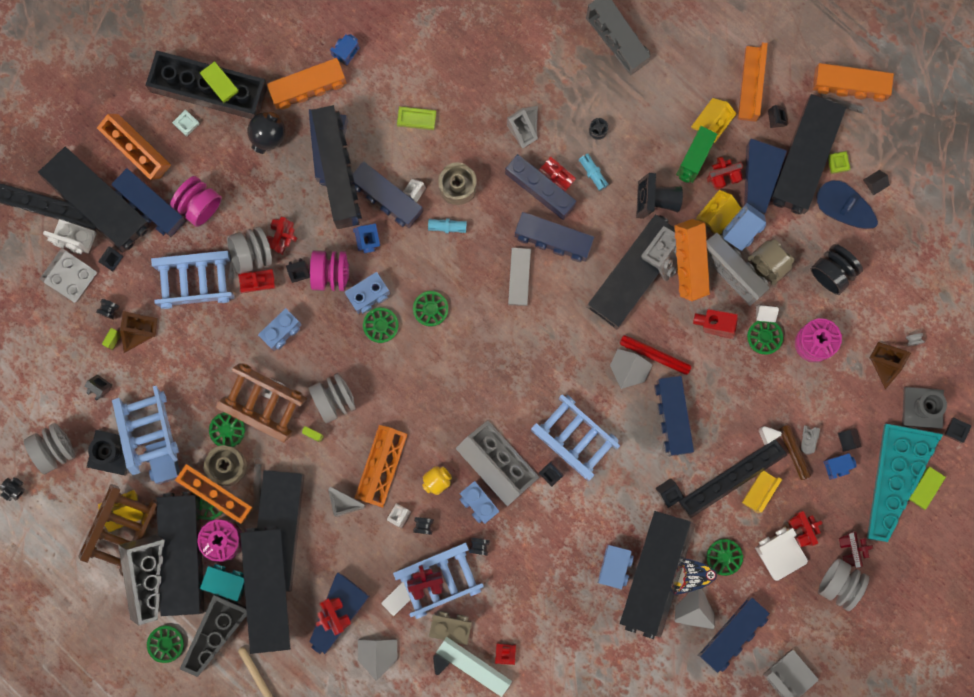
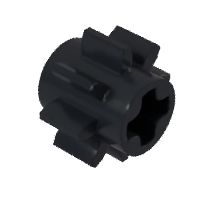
[0,477,25,501]

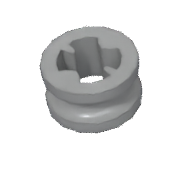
[906,333,925,346]

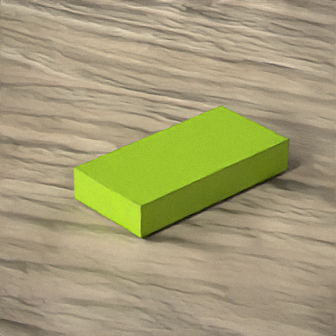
[200,61,239,103]
[397,106,436,130]
[909,466,946,510]

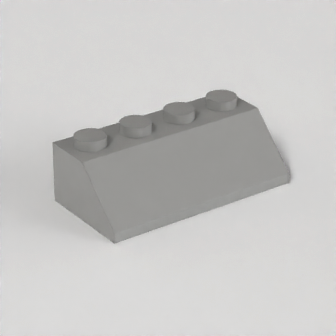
[706,233,770,306]
[455,421,540,506]

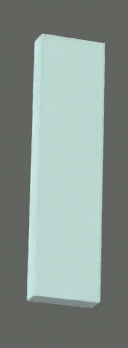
[436,637,512,697]

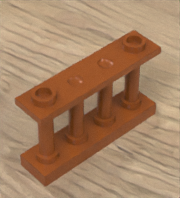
[216,363,307,443]

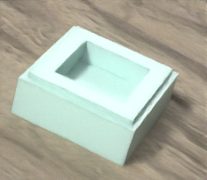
[172,109,200,137]

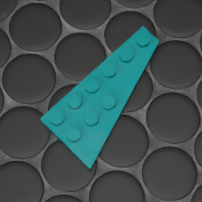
[867,424,943,542]

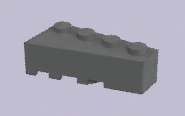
[586,0,651,75]
[118,535,164,626]
[180,594,247,677]

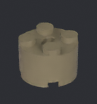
[438,162,477,205]
[748,239,794,285]
[204,445,247,486]

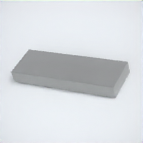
[508,248,531,306]

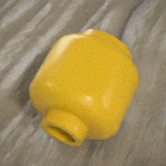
[422,466,452,495]

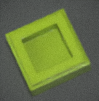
[828,151,851,174]
[102,328,121,350]
[302,426,324,442]

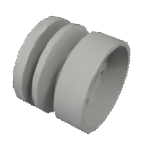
[227,227,272,274]
[308,373,356,424]
[24,423,75,474]
[818,559,869,611]

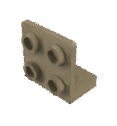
[429,610,472,645]

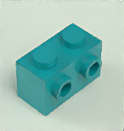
[200,564,245,601]

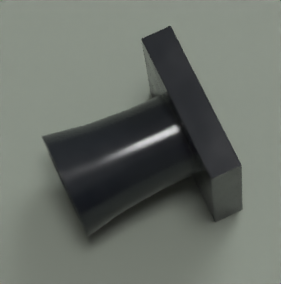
[636,173,683,219]
[86,430,127,476]

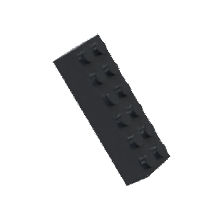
[145,50,268,119]
[311,105,362,229]

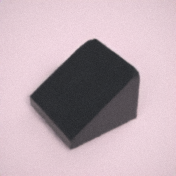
[656,479,684,508]

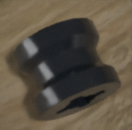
[589,118,608,140]
[96,299,120,320]
[413,517,434,535]
[469,537,490,556]

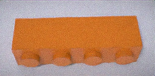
[267,58,347,110]
[813,63,894,102]
[97,114,171,180]
[675,219,710,302]
[175,464,253,524]

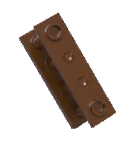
[78,484,157,576]

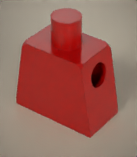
[693,309,738,340]

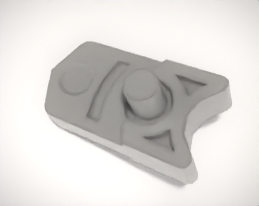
[801,425,820,454]

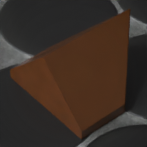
[120,311,158,353]
[869,342,911,390]

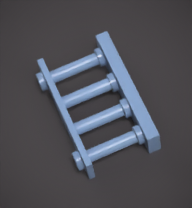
[151,251,235,309]
[112,386,179,475]
[531,395,620,482]
[393,543,484,619]

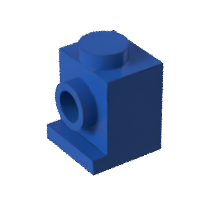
[330,34,360,66]
[353,224,380,254]
[823,453,857,480]

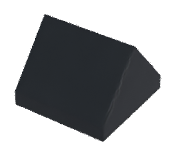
[768,105,787,128]
[863,170,890,196]
[98,246,123,272]
[838,428,862,452]
[539,461,564,487]
[433,654,450,675]

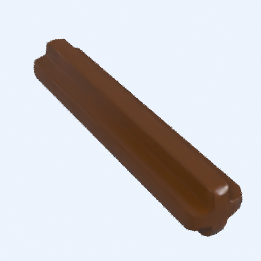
[779,425,811,480]

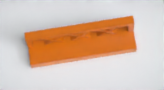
[738,42,768,122]
[355,425,408,508]

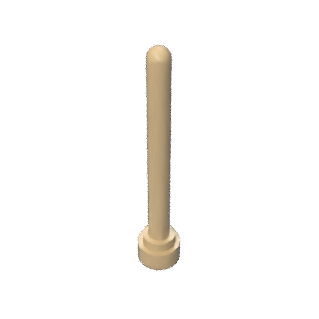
[238,647,273,697]

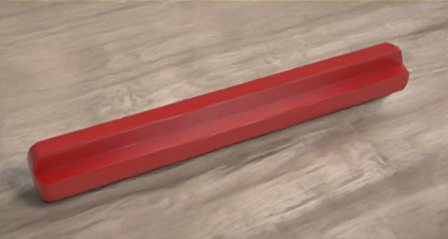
[620,335,692,375]

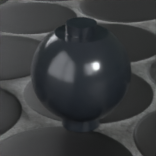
[247,112,285,154]

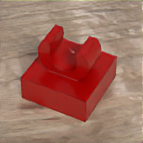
[495,643,516,665]

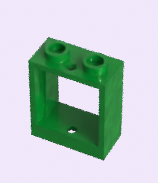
[676,126,718,183]

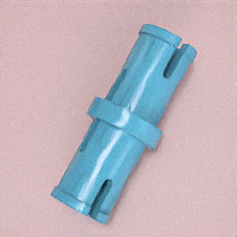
[579,153,609,191]
[428,218,467,234]

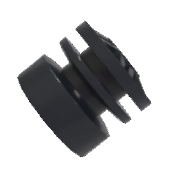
[810,244,863,295]

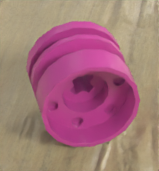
[170,176,222,227]
[310,250,349,291]
[795,318,842,363]
[197,520,243,561]

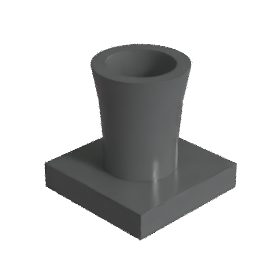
[902,387,947,429]

